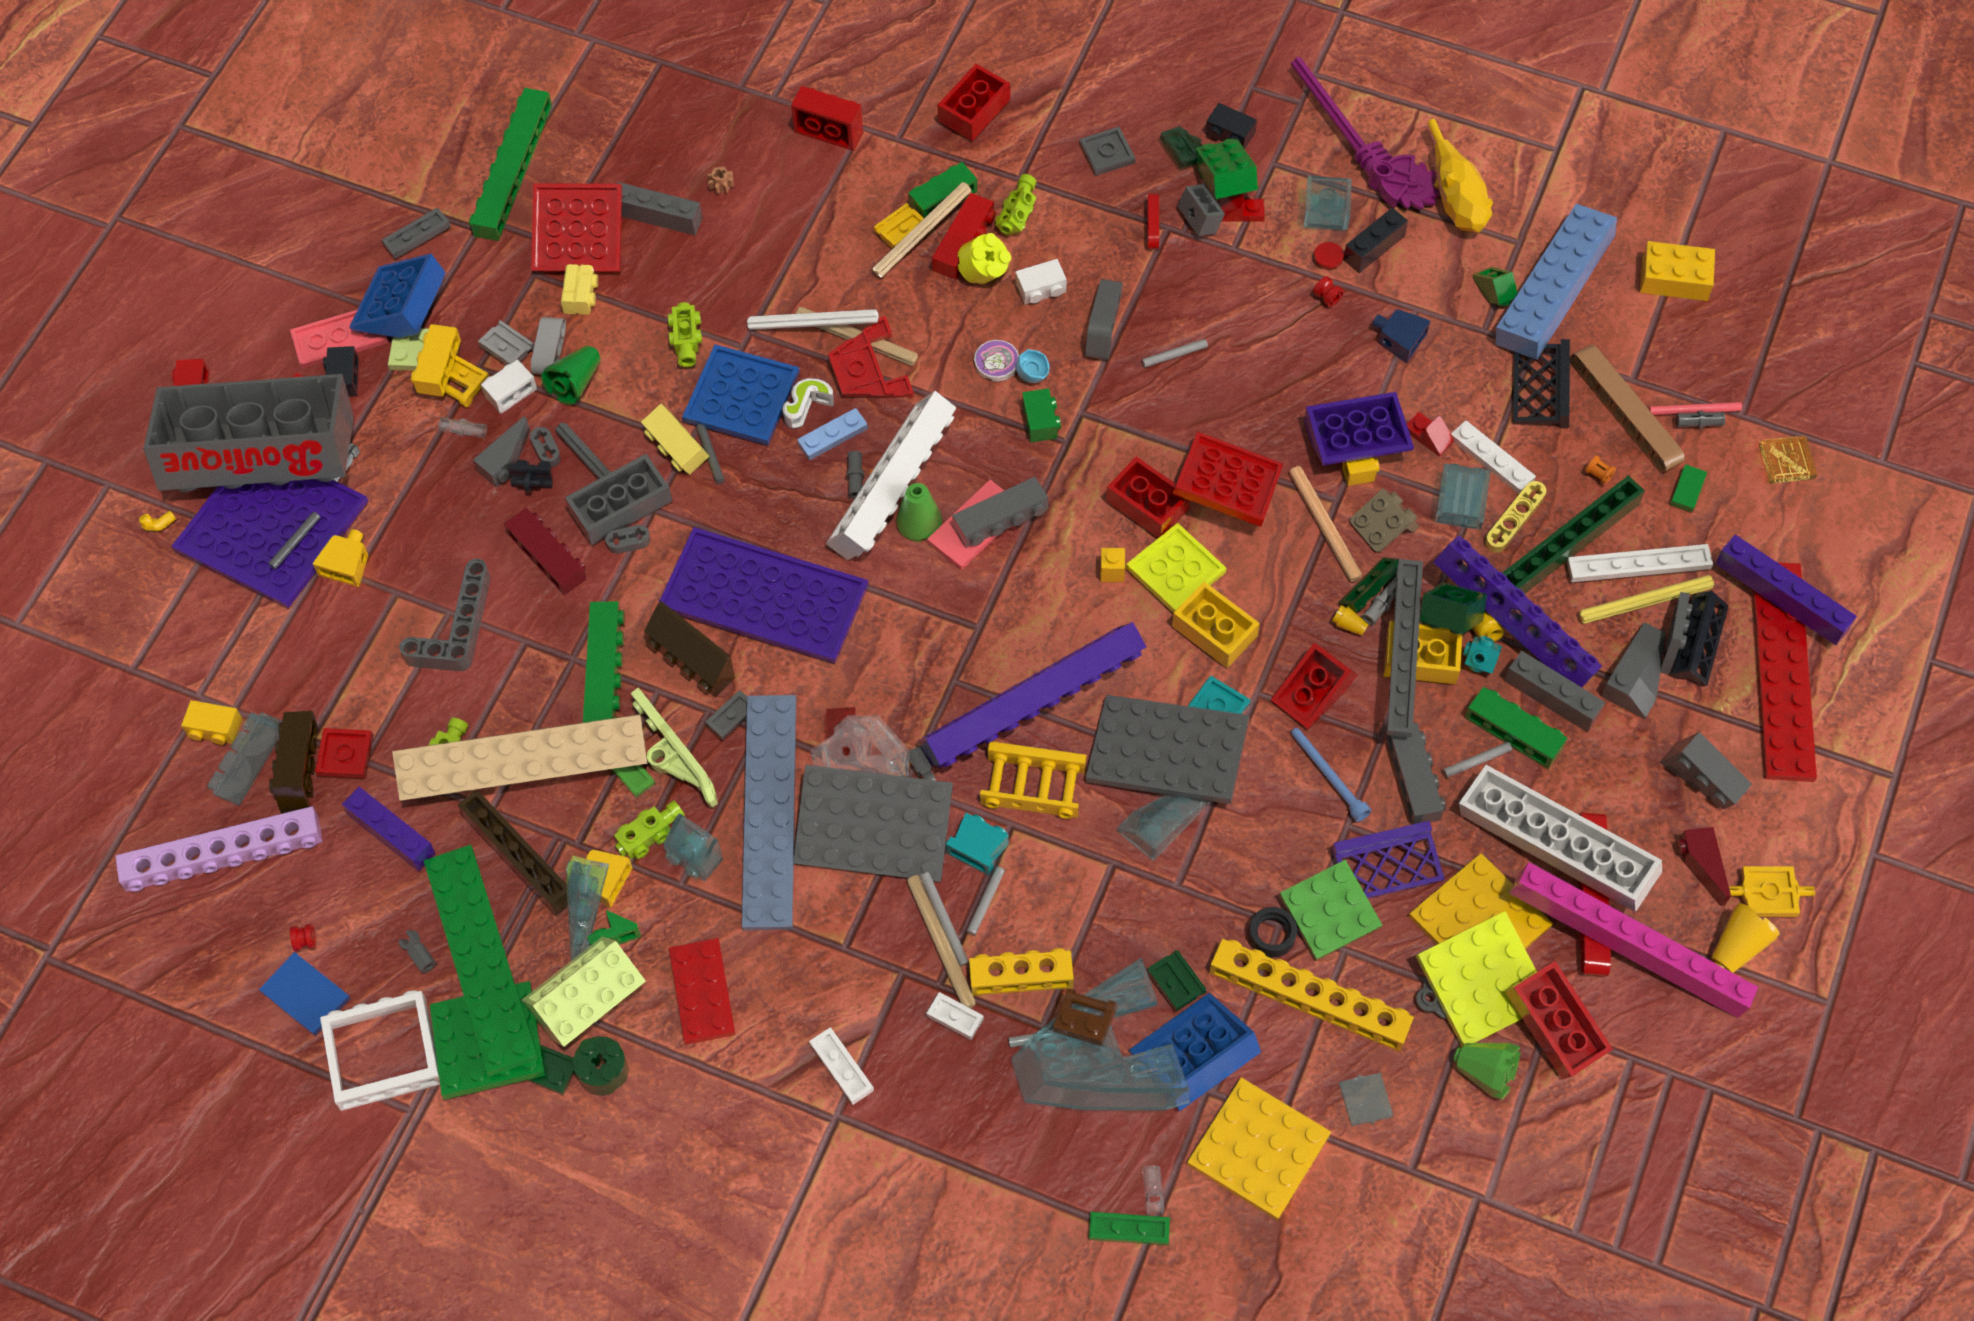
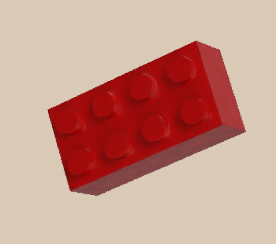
[1505,961,1613,1080]

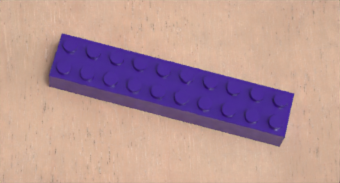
[916,622,1146,768]

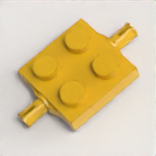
[1729,866,1815,917]

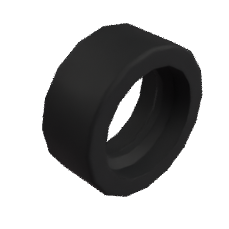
[1248,907,1297,958]

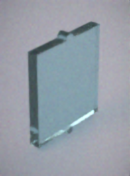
[1339,1073,1393,1126]

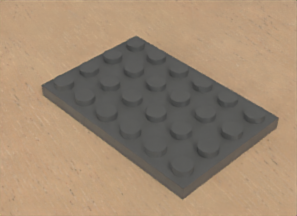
[1086,695,1250,804]
[793,765,953,882]

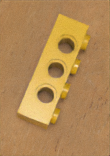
[969,948,1074,996]

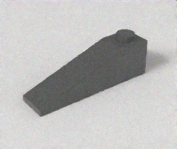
[1601,622,1666,719]

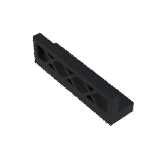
[1671,590,1729,687]

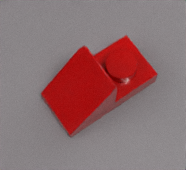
[1220,193,1265,222]
[1407,412,1454,457]

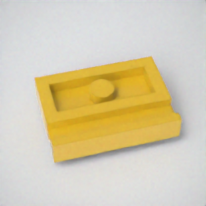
[874,203,924,249]

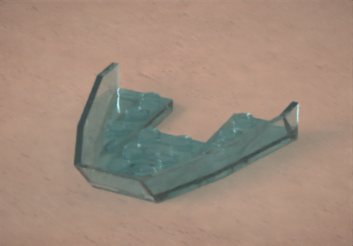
[1011,958,1190,1110]

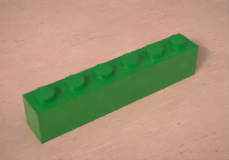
[583,601,625,722]

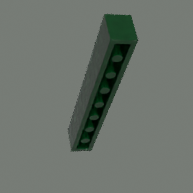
[1498,475,1645,598]

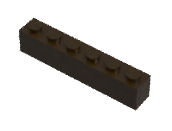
[458,789,575,916]

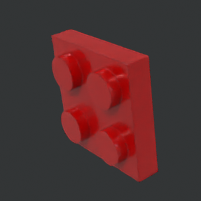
[315,728,373,778]

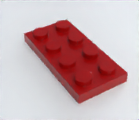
[669,938,736,1045]

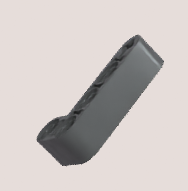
[1085,279,1123,360]

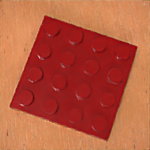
[531,183,623,273]
[1173,431,1284,527]

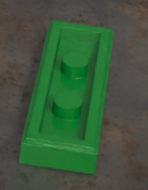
[1089,1212,1170,1246]

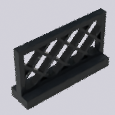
[1513,339,1570,428]

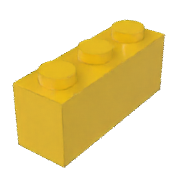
[411,324,461,396]

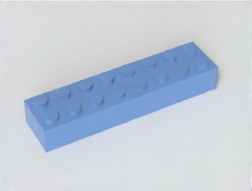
[1496,204,1617,360]

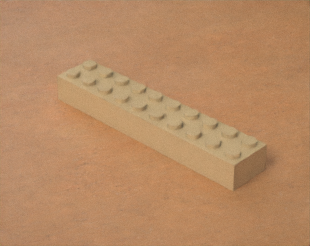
[392,714,648,800]

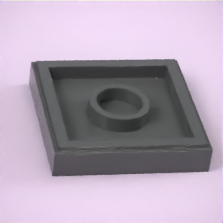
[1079,127,1136,176]

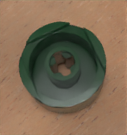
[573,1036,629,1096]

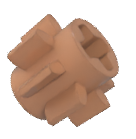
[707,166,734,194]

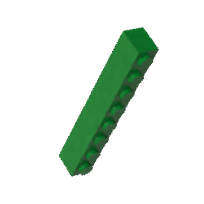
[469,88,552,241]

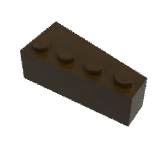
[269,711,318,814]

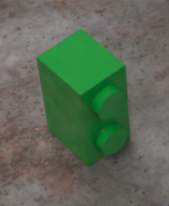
[1022,388,1061,443]

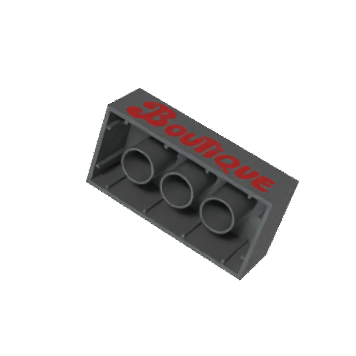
[143,374,354,492]

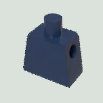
[1372,309,1431,363]

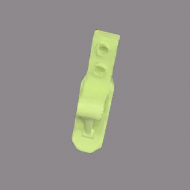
[631,688,718,808]

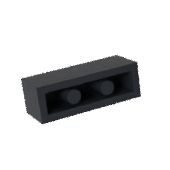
[1343,208,1408,273]

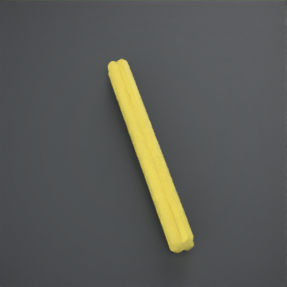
[1579,575,1714,624]

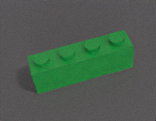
[1465,686,1568,770]

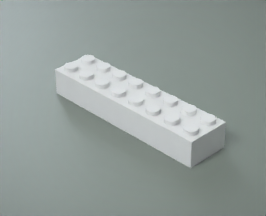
[826,391,956,560]
[1459,765,1662,912]

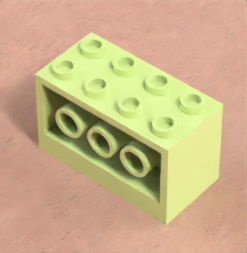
[521,936,646,1047]

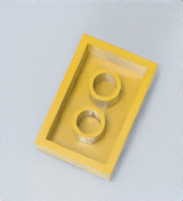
[1640,241,1715,301]
[1172,582,1260,668]
[1384,621,1462,685]

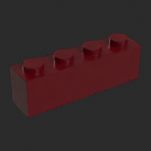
[504,507,586,596]

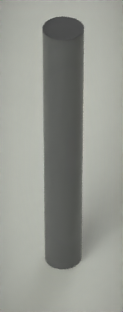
[696,424,725,484]
[268,512,320,569]

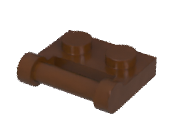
[1053,988,1118,1046]

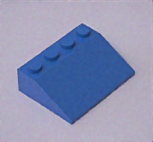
[349,253,446,338]
[1129,993,1261,1111]

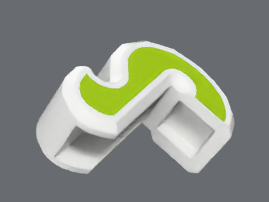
[783,378,834,428]

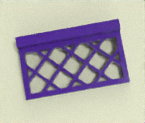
[1330,821,1445,899]

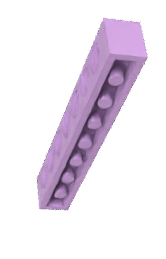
[115,806,323,892]

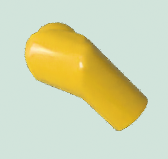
[139,511,177,531]

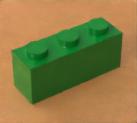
[908,162,978,218]

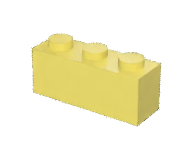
[641,404,709,475]

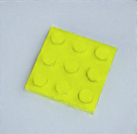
[1126,523,1227,613]

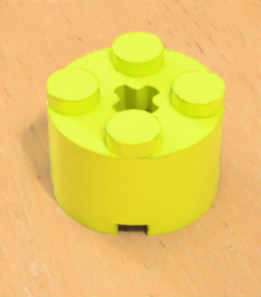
[958,233,1011,284]

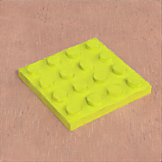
[1415,911,1536,1047]

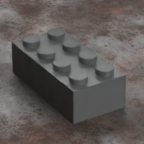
[565,454,672,545]

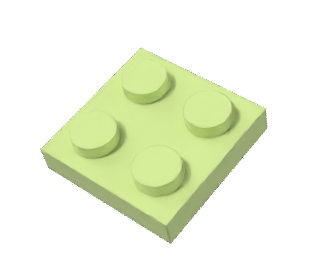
[388,328,429,371]

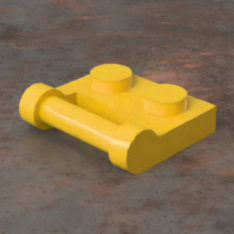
[445,356,489,407]

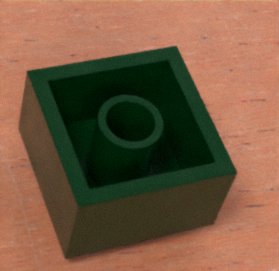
[1419,582,1487,634]

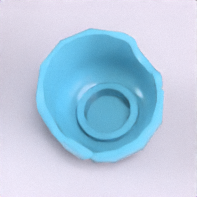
[1016,349,1049,383]

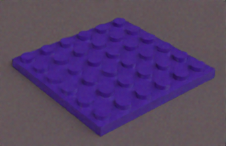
[171,479,368,609]

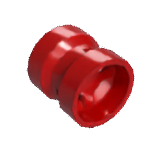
[1313,276,1344,307]

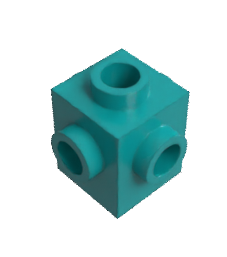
[1463,636,1503,674]

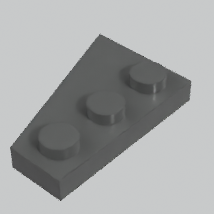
[1660,591,1692,675]

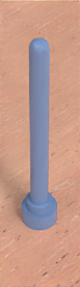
[1291,728,1372,822]

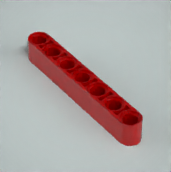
[1579,812,1611,976]

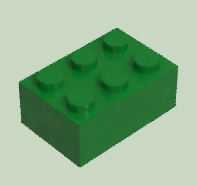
[1195,139,1258,199]

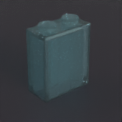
[1434,463,1491,530]

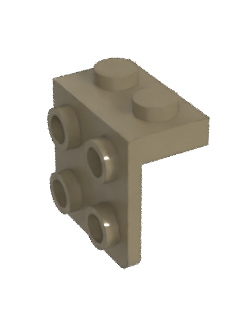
[1350,488,1420,552]

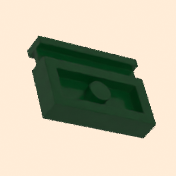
[1147,949,1207,1012]
[525,1045,575,1096]

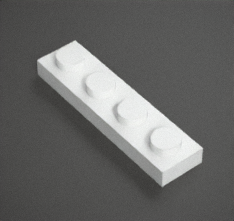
[1451,421,1536,494]

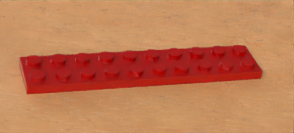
[1752,562,1817,782]

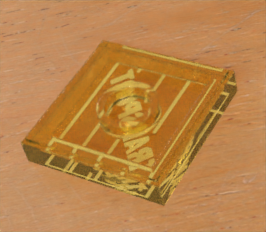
[1759,436,1817,484]

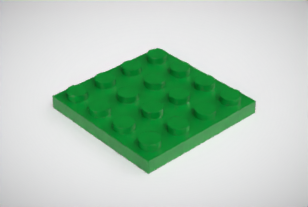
[429,981,546,1100]

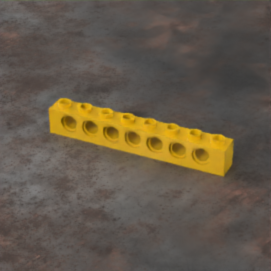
[1209,938,1414,1052]

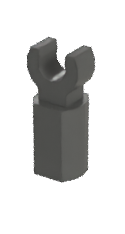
[907,747,936,780]
[398,930,437,973]

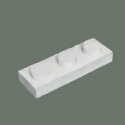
[809,1027,874,1105]

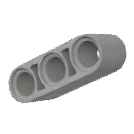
[531,317,566,375]

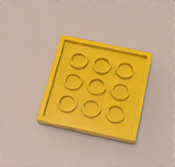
[1409,853,1553,950]
[1187,1077,1331,1221]

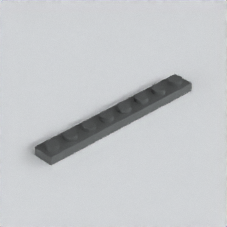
[1386,559,1423,737]

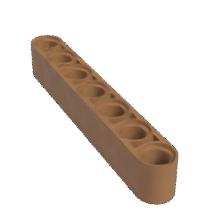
[1571,344,1685,472]

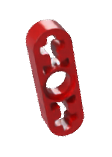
[1147,194,1159,249]

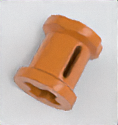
[1585,455,1616,485]

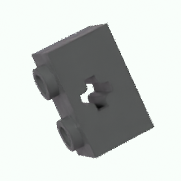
[1178,184,1225,236]

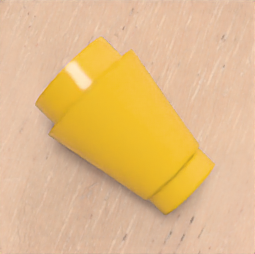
[1332,605,1369,636]

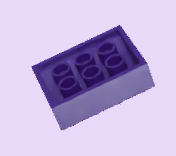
[1304,392,1414,465]

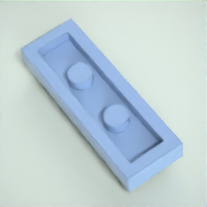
[797,408,868,461]

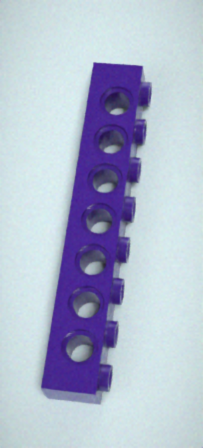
[1433,536,1602,687]

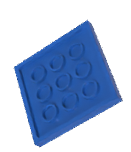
[682,344,800,445]

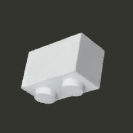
[1015,259,1067,305]
[481,359,537,414]

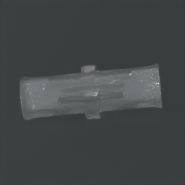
[438,417,487,439]

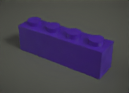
[342,787,436,872]

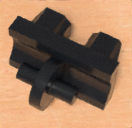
[508,460,553,493]

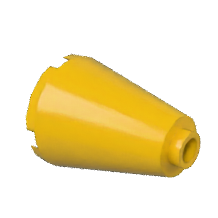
[1711,903,1780,973]

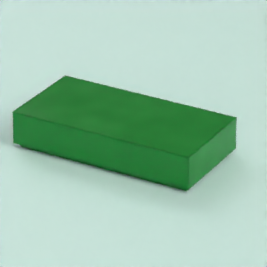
[1670,464,1707,513]

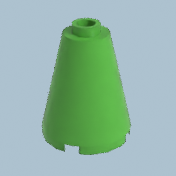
[896,483,942,542]

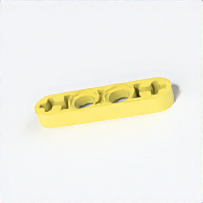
[1485,481,1546,553]

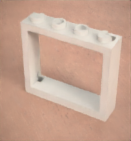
[320,990,440,1111]

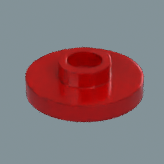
[1314,242,1344,269]

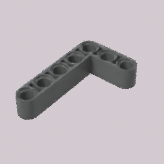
[399,558,490,671]

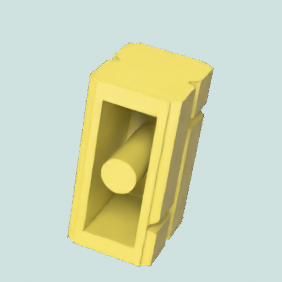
[561,264,598,315]

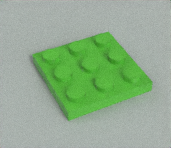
[1279,860,1383,961]

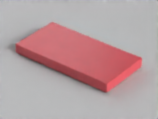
[290,309,389,369]
[927,480,1005,570]

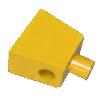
[313,529,368,587]
[568,850,632,908]

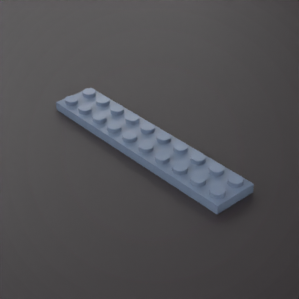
[742,695,797,931]

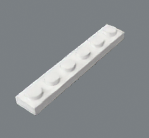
[1567,544,1713,582]

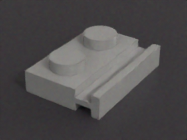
[478,320,534,365]

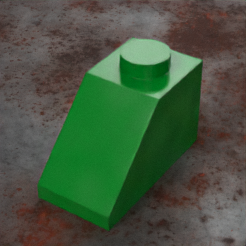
[1473,267,1518,306]

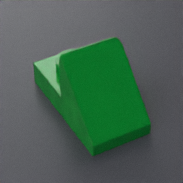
[587,910,641,946]

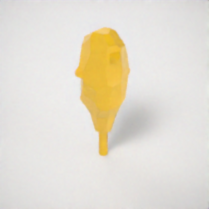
[1427,119,1493,233]

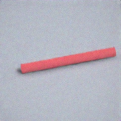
[1649,402,1742,415]

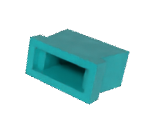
[946,813,1009,876]

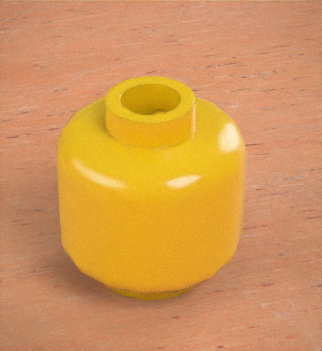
[1472,610,1505,642]

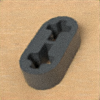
[530,427,561,468]
[605,525,651,554]

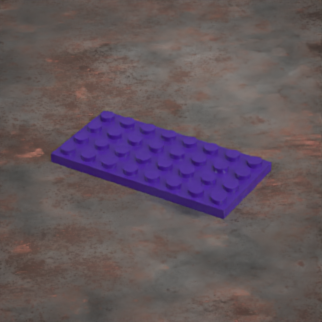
[659,527,869,664]

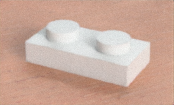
[926,992,984,1040]

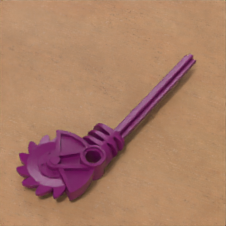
[1291,57,1441,210]

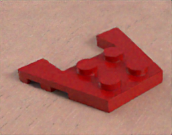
[828,316,914,397]

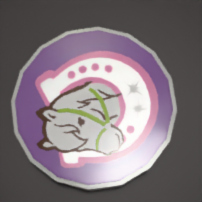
[974,340,1019,382]

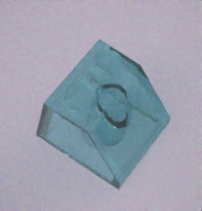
[663,813,723,882]

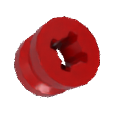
[290,924,316,951]

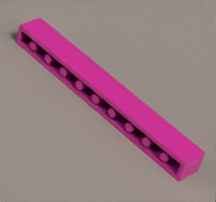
[1509,862,1758,1018]

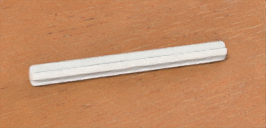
[747,310,879,330]

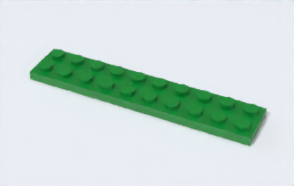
[424,844,539,1077]

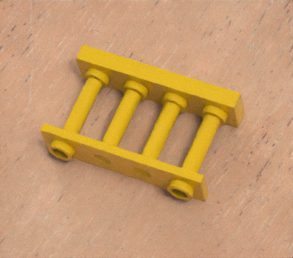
[980,742,1087,819]

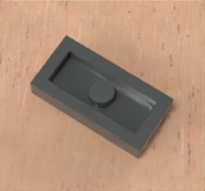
[705,690,747,741]

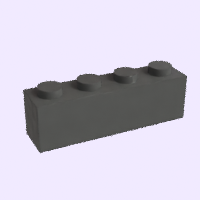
[617,182,703,235]
[952,477,1048,548]
[1505,651,1605,733]
[1386,723,1446,825]

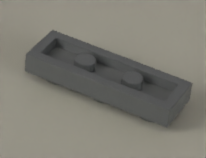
[382,208,451,259]

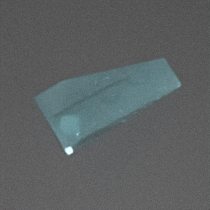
[1116,794,1211,861]
[566,856,609,960]

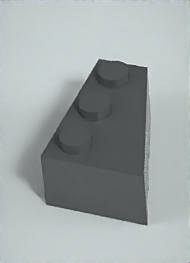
[1660,732,1752,809]

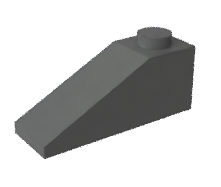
[473,416,530,487]

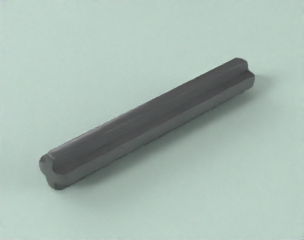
[555,423,611,479]

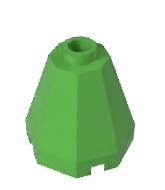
[1454,1043,1521,1100]

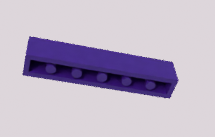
[1715,534,1857,646]

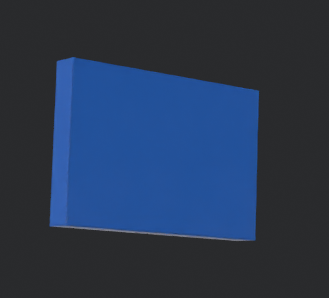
[259,952,351,1036]

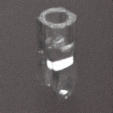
[1143,1166,1164,1216]

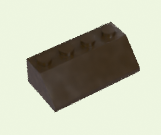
[644,601,735,697]

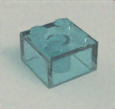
[1303,176,1352,230]

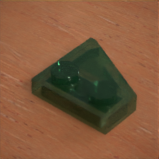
[1160,126,1203,168]

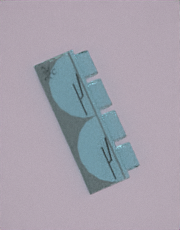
[207,712,282,806]

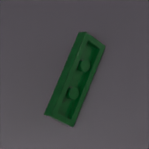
[1338,557,1399,612]

